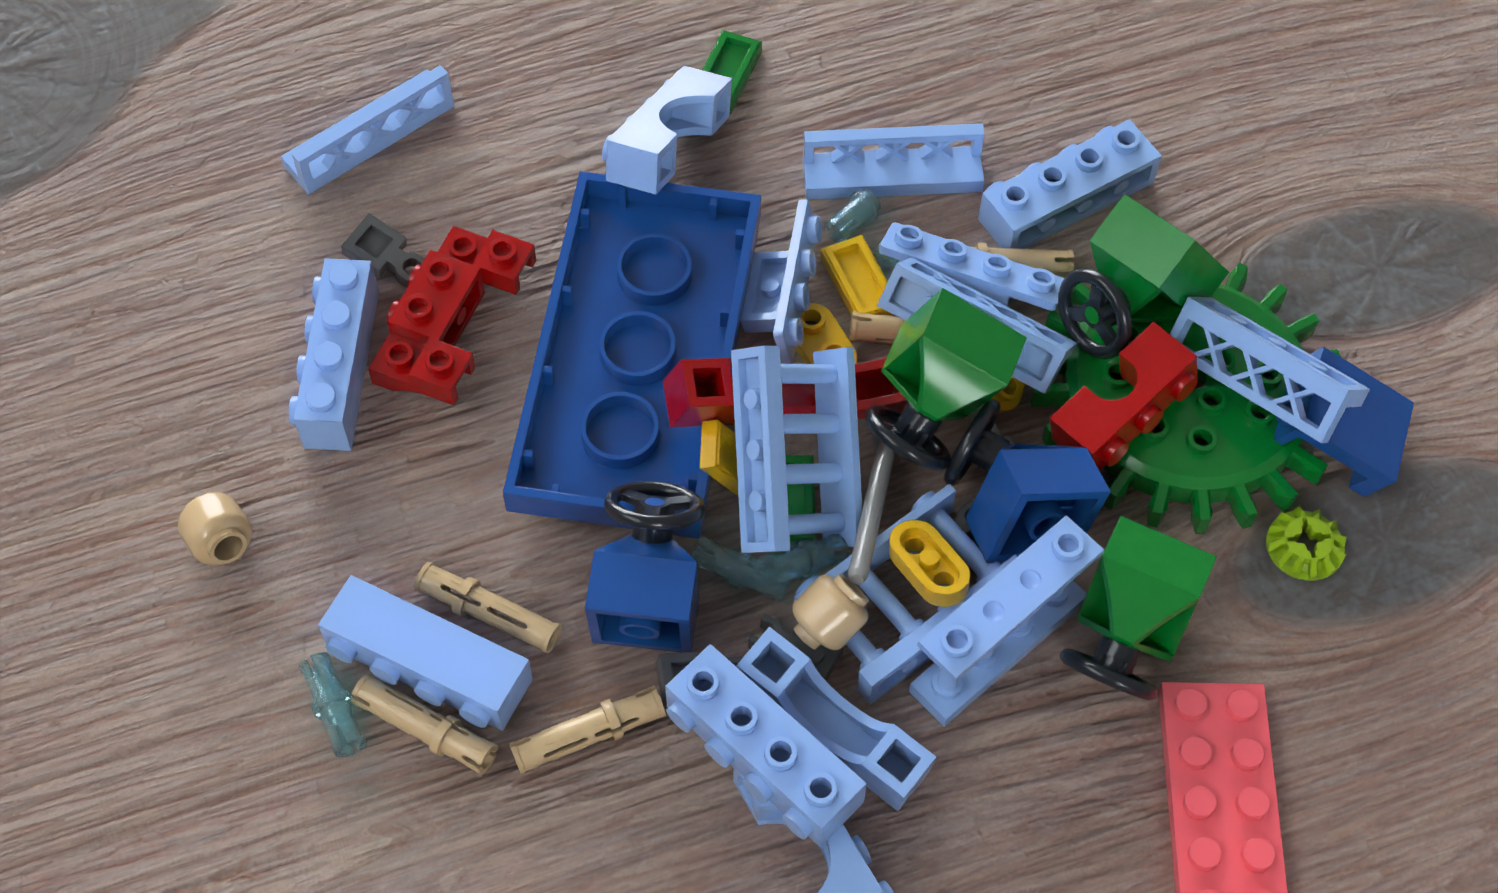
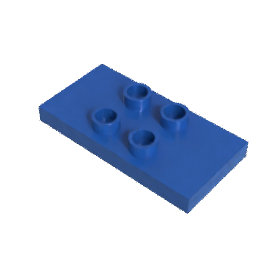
[503,171,761,539]

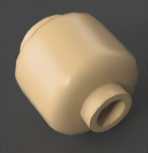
[177,492,253,566]
[792,573,869,650]

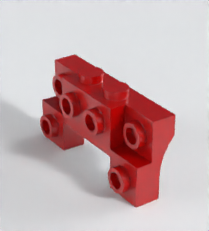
[368,226,536,406]

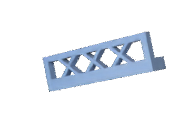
[281,65,454,195]
[803,124,985,200]
[877,257,1077,394]
[1170,297,1370,443]

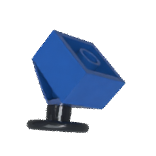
[944,399,1111,563]
[585,481,706,653]

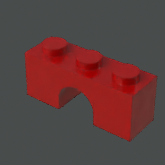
[1050,322,1198,471]

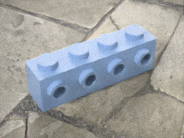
[978,119,1162,249]
[289,258,379,451]
[318,575,533,731]
[665,644,867,847]

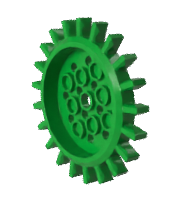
[1030,263,1341,534]

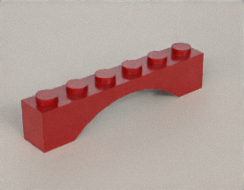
[663,358,908,428]

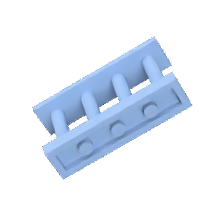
[731,345,862,553]
[794,484,1017,705]
[909,515,1104,727]

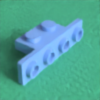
[741,199,822,364]
[879,222,1064,311]

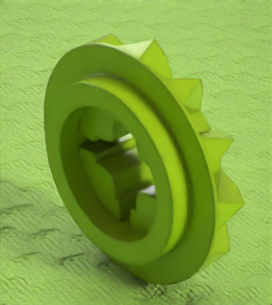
[1266,505,1347,581]

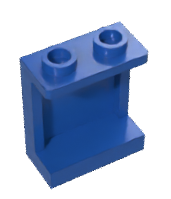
[1273,347,1414,497]

